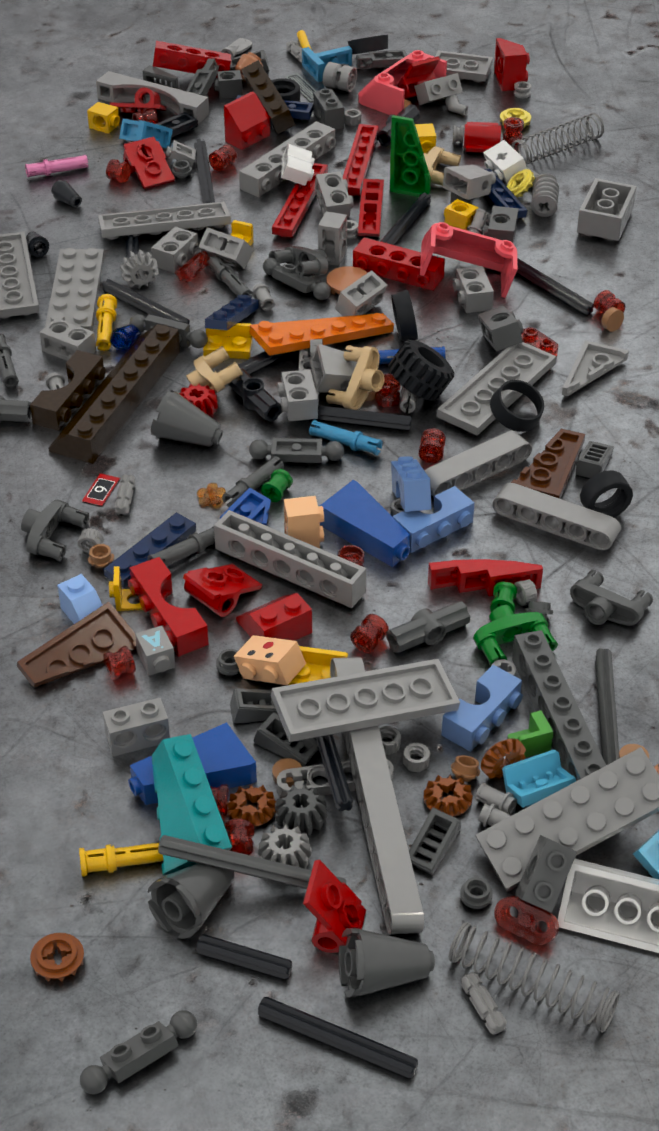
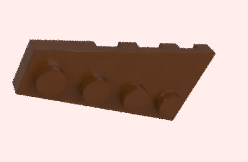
[511,428,585,499]
[17,602,137,688]

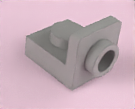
[164,140,196,166]

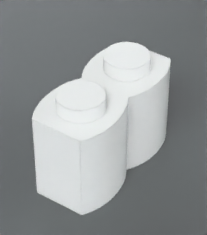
[281,143,314,186]

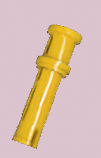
[96,294,118,351]
[79,843,163,877]

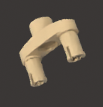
[424,146,461,186]
[326,345,384,410]
[186,346,243,393]

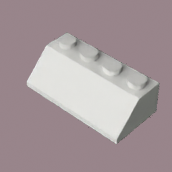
[556,859,659,953]

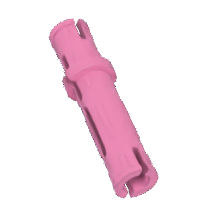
[25,155,88,177]

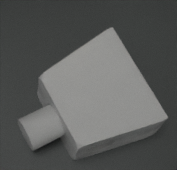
[443,165,496,200]
[310,344,357,393]

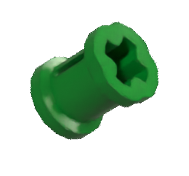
[261,469,293,502]
[490,582,517,612]

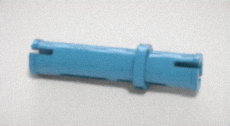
[309,420,383,455]

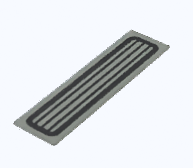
[285,73,316,101]

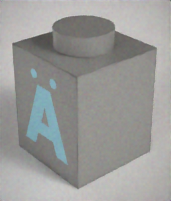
[135,626,175,676]

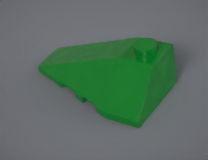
[389,115,431,197]

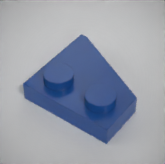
[220,488,271,525]

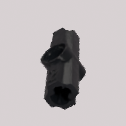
[376,104,420,147]
[228,369,282,422]

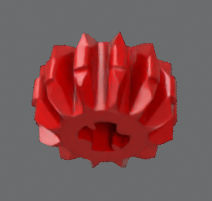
[179,383,218,418]

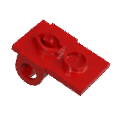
[397,56,440,99]
[110,87,166,114]
[464,122,501,152]
[123,137,175,189]
[183,564,262,617]
[303,860,366,953]

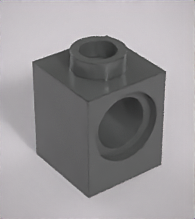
[214,70,243,98]

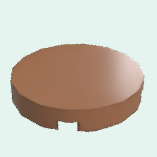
[326,266,367,295]

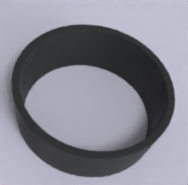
[347,35,388,55]
[391,290,418,341]
[490,380,544,432]

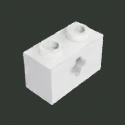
[483,140,527,185]

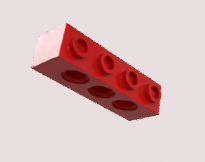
[153,41,231,78]
[353,237,445,291]

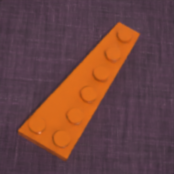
[249,313,394,356]

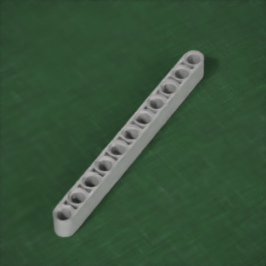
[330,657,424,935]

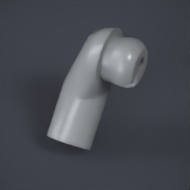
[446,95,468,116]

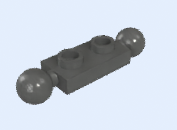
[263,258,331,300]
[129,314,208,348]
[249,438,344,463]
[80,1010,197,1094]

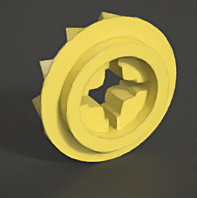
[500,108,531,129]
[507,169,535,198]

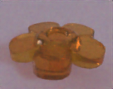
[197,483,226,506]

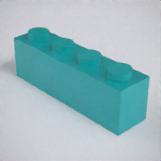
[152,734,232,875]

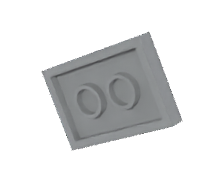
[435,50,493,82]

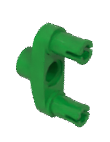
[473,605,558,666]

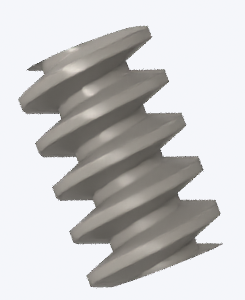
[531,173,559,217]

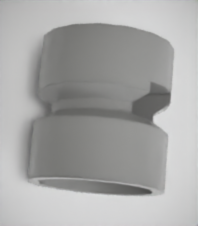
[323,62,357,92]

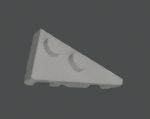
[562,340,629,396]

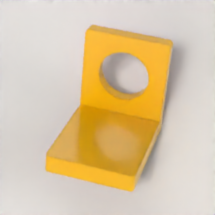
[109,566,143,611]

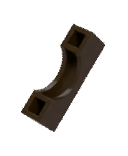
[241,60,295,134]
[30,350,106,431]

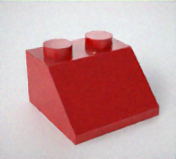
[494,38,530,91]
[224,91,270,150]
[236,593,312,641]

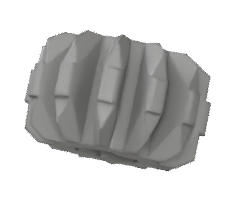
[120,250,159,290]
[258,823,312,869]

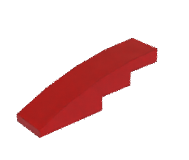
[358,179,384,237]
[428,559,543,596]

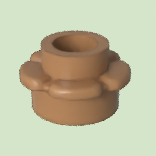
[88,544,114,568]
[451,755,480,782]

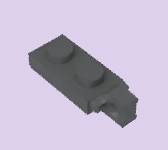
[356,50,407,70]
[186,58,219,96]

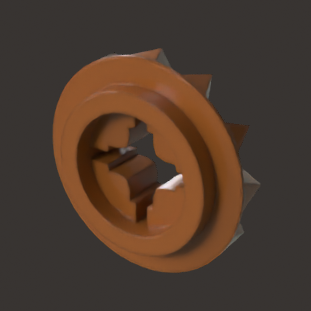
[481,738,526,779]
[423,774,473,816]
[227,784,276,827]
[30,933,84,982]

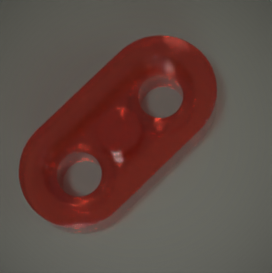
[175,250,210,282]
[521,327,558,357]
[494,896,559,945]

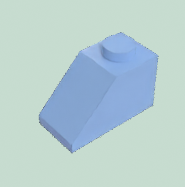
[57,574,103,624]

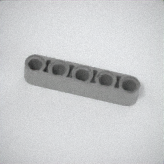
[424,430,532,497]
[492,483,621,550]

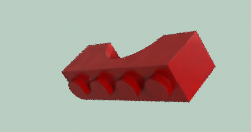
[128,557,209,657]

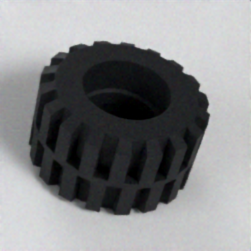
[388,340,455,401]

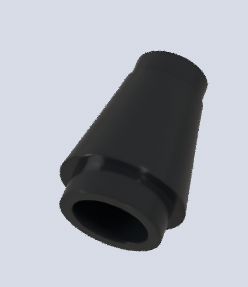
[51,180,82,208]
[26,231,49,257]

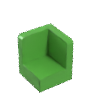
[507,710,553,758]

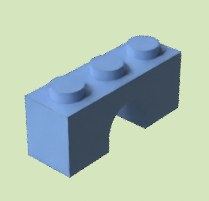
[391,456,431,512]
[393,486,474,553]
[441,665,523,752]

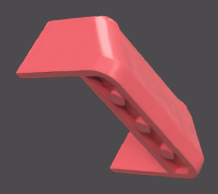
[358,50,447,115]
[420,222,518,298]

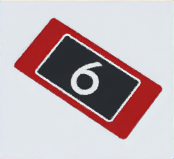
[82,474,120,506]

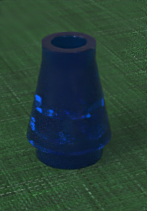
[110,324,141,350]

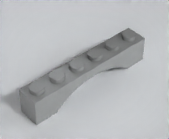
[96,71,209,124]

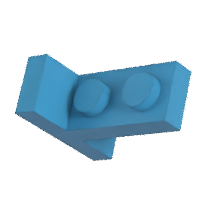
[302,46,352,82]
[119,119,173,148]

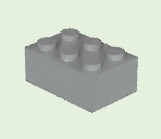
[577,178,637,241]

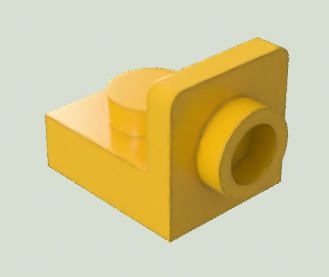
[231,220,253,246]

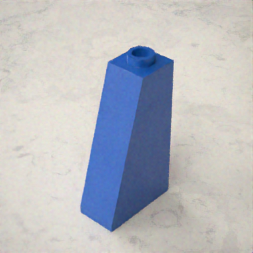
[320,480,410,567]
[128,722,257,805]

